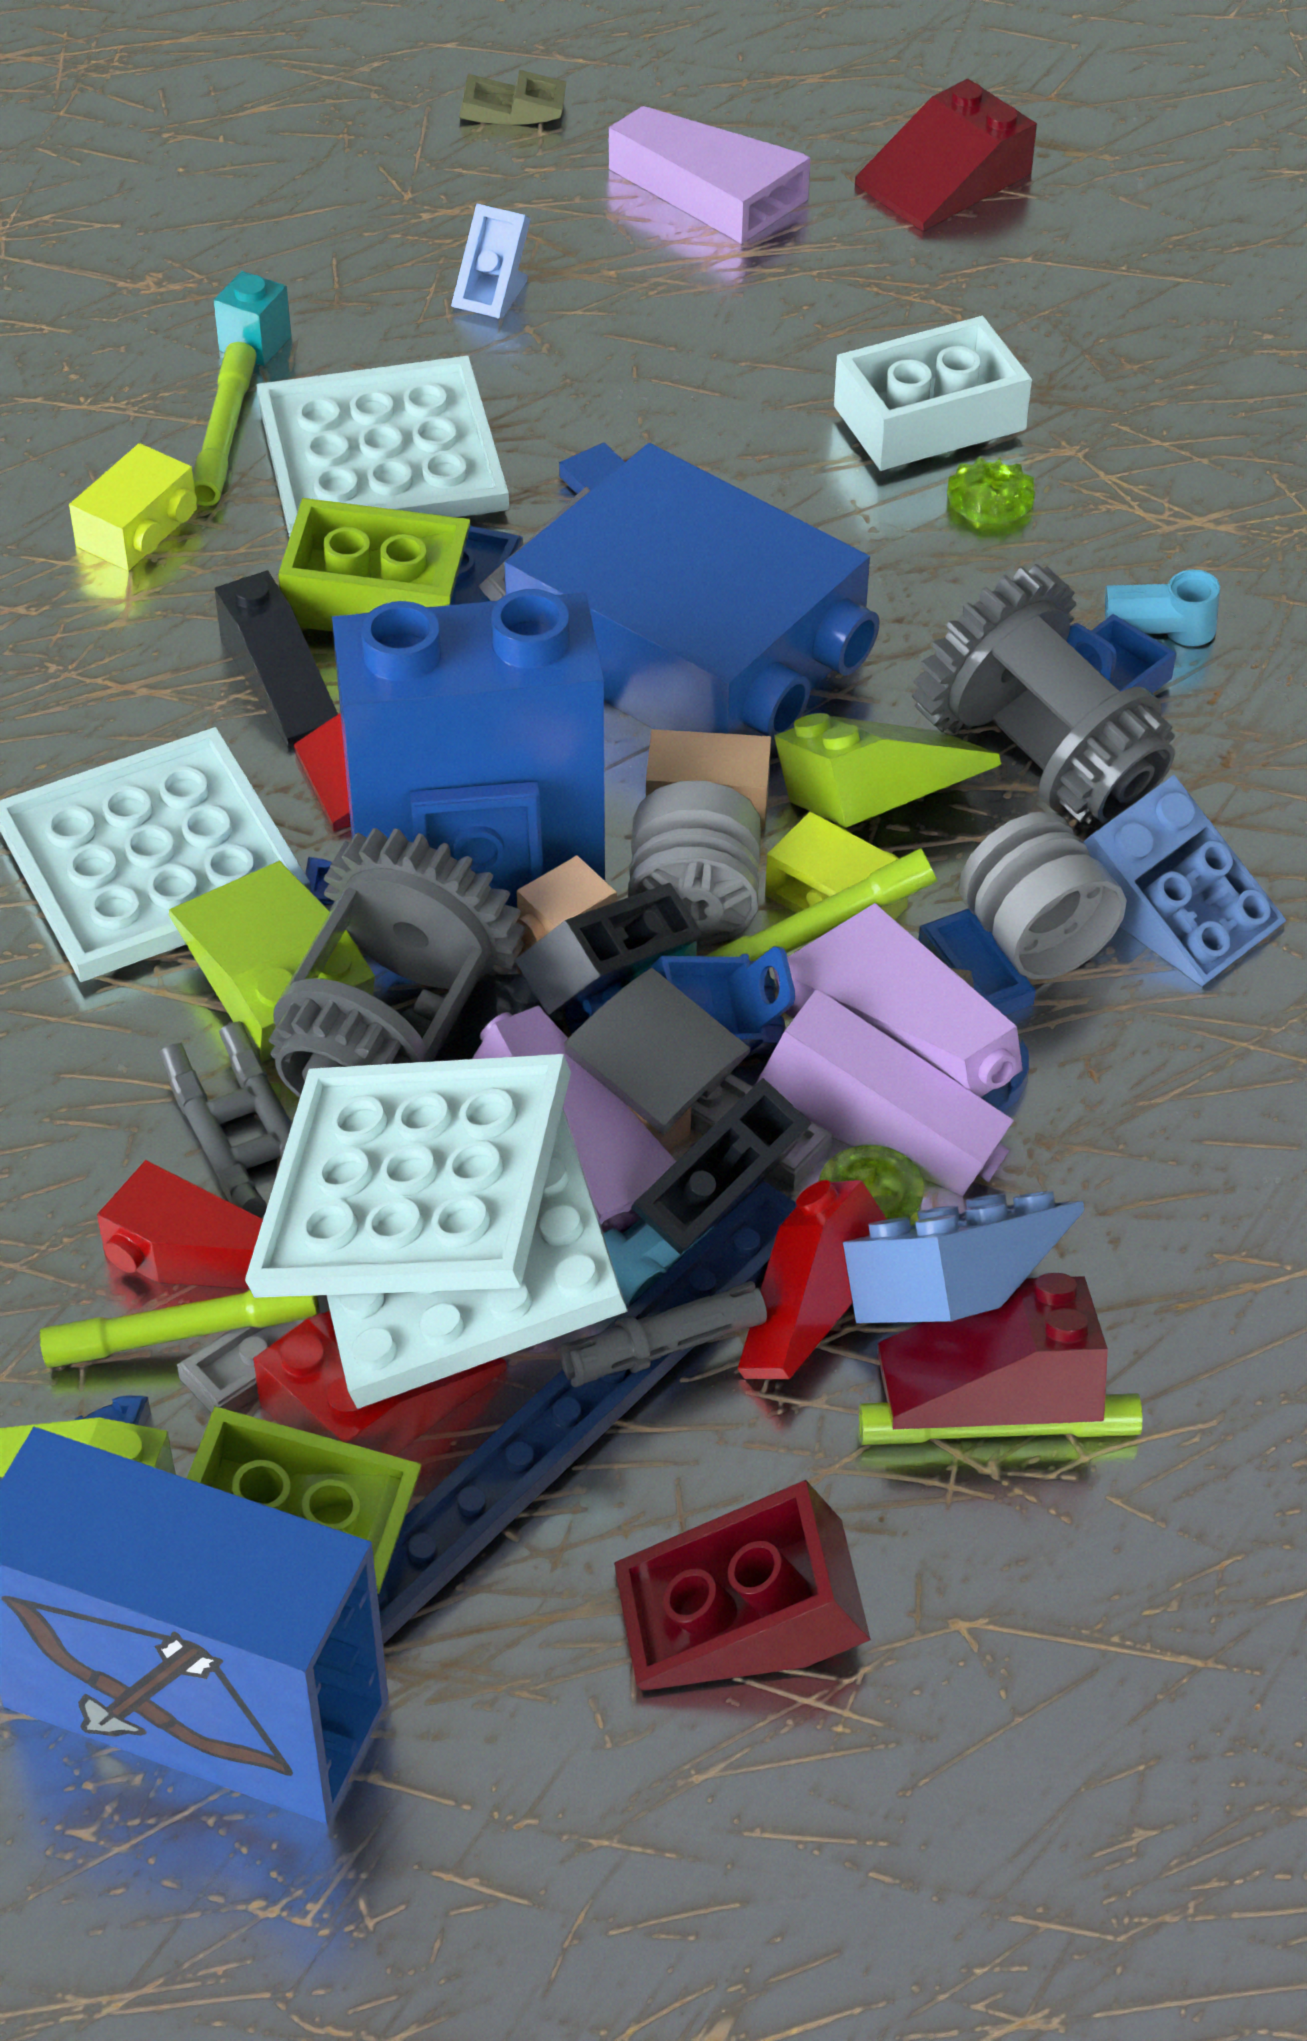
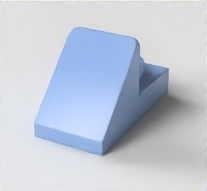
[451,204,531,319]

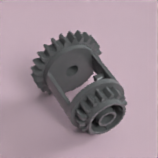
[912,564,1175,824]
[269,828,526,1098]

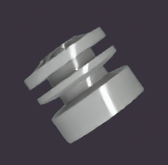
[628,781,761,945]
[958,812,1127,980]

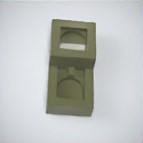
[459,70,567,125]

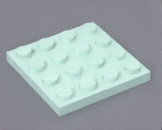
[256,355,509,538]
[0,727,311,982]
[245,1054,571,1298]
[327,1109,627,1409]

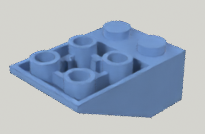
[1083,775,1287,986]
[843,1191,1085,1323]

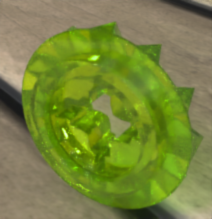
[947,457,1035,524]
[819,1145,924,1220]

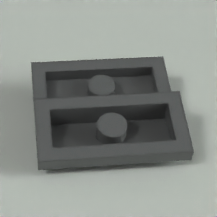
[564,968,750,1135]

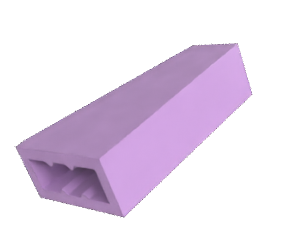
[608,106,811,244]
[773,903,1023,1098]
[755,988,1014,1196]
[472,1006,676,1233]

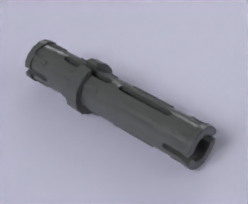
[560,1281,767,1388]

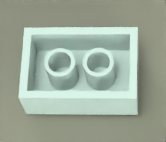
[834,315,1032,471]

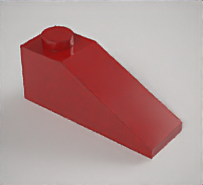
[97,1160,263,1289]
[738,1180,888,1379]

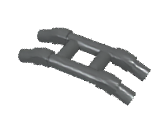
[158,1021,292,1218]

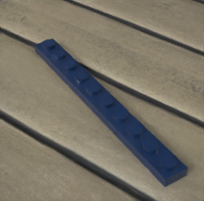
[377,1181,797,1644]

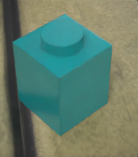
[214,271,292,366]

